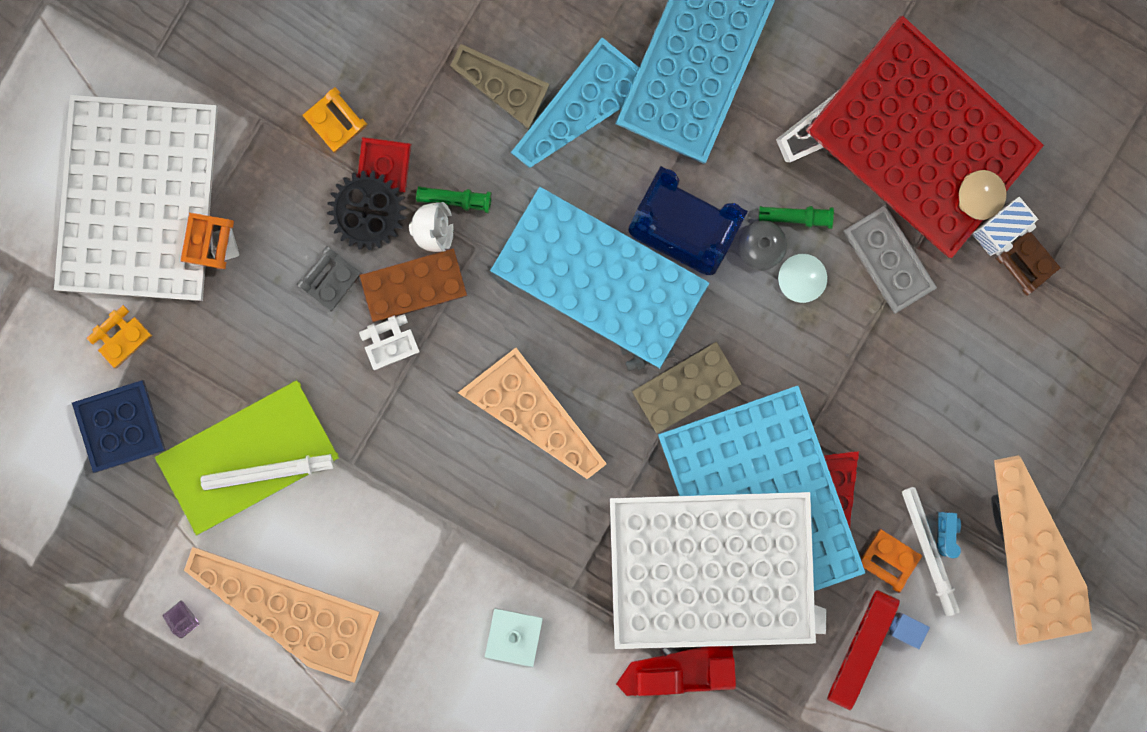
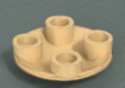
[959,170,1006,220]

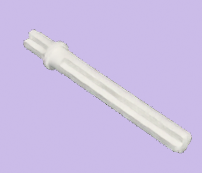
[201,454,334,490]
[902,487,960,617]

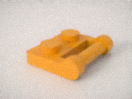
[303,87,368,153]

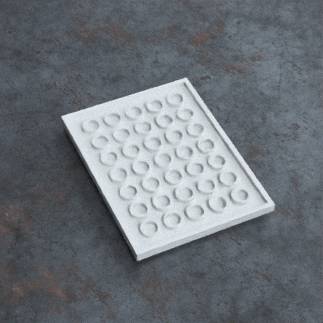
[610,492,816,649]

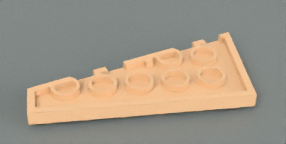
[458,348,606,479]

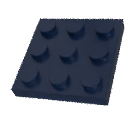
[72,380,166,473]

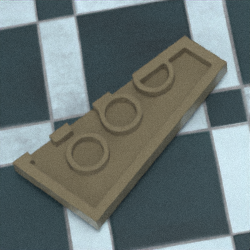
[450,44,550,129]

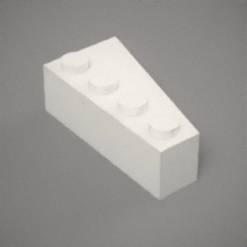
[776,90,839,162]

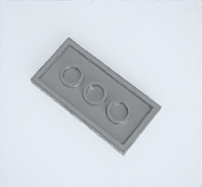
[843,205,937,314]

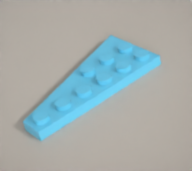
[511,38,639,168]

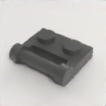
[297,246,362,312]

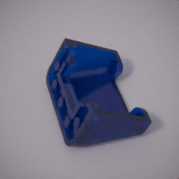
[628,166,748,275]

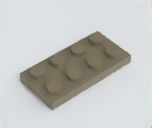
[632,342,741,434]

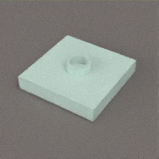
[485,608,543,667]

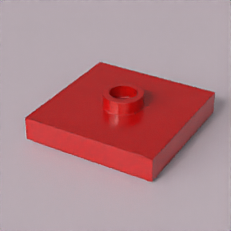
[358,137,412,193]

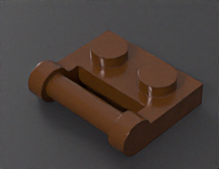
[995,232,1061,296]

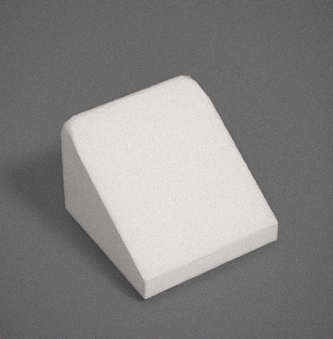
[210,228,239,260]

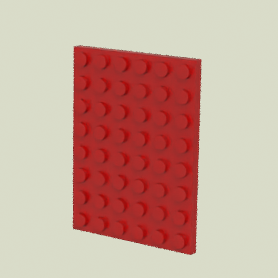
[806,16,1044,258]

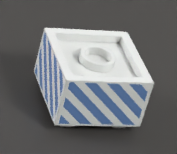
[972,197,1039,256]

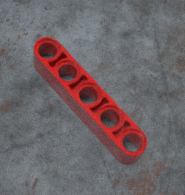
[827,590,900,710]

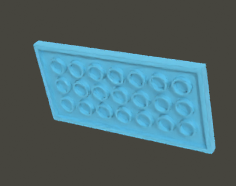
[615,0,775,164]
[490,187,710,369]

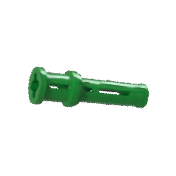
[416,186,492,214]
[759,206,834,229]

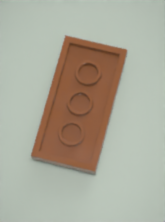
[359,248,467,323]

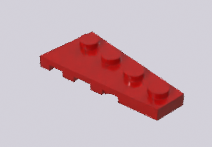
[823,451,859,528]

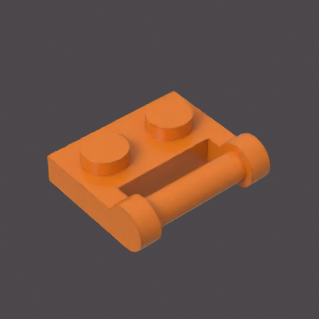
[181,212,234,270]
[861,529,922,593]

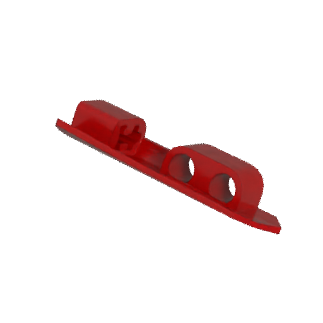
[616,646,736,696]

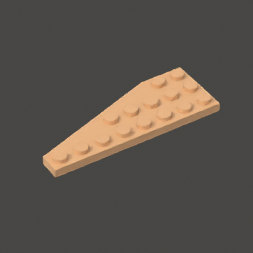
[994,455,1092,645]
[184,547,380,683]

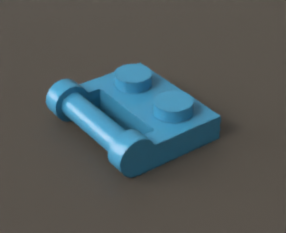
[937,512,961,559]

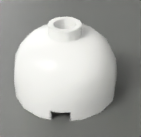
[409,202,453,252]

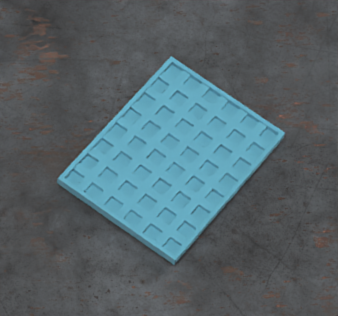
[658,386,865,591]

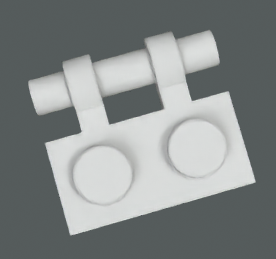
[359,314,420,371]

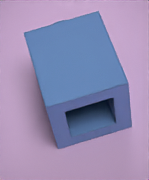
[889,612,930,649]

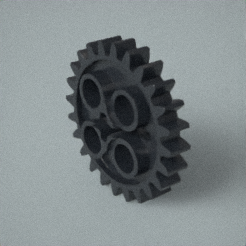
[327,171,407,250]

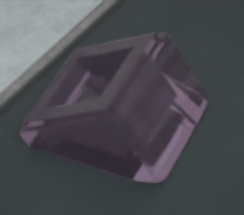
[162,600,200,638]

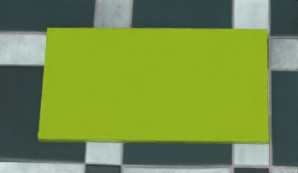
[155,380,339,536]

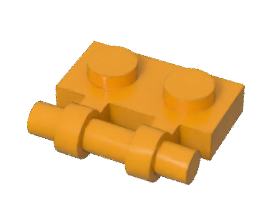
[87,305,153,369]

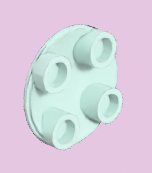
[778,254,827,303]

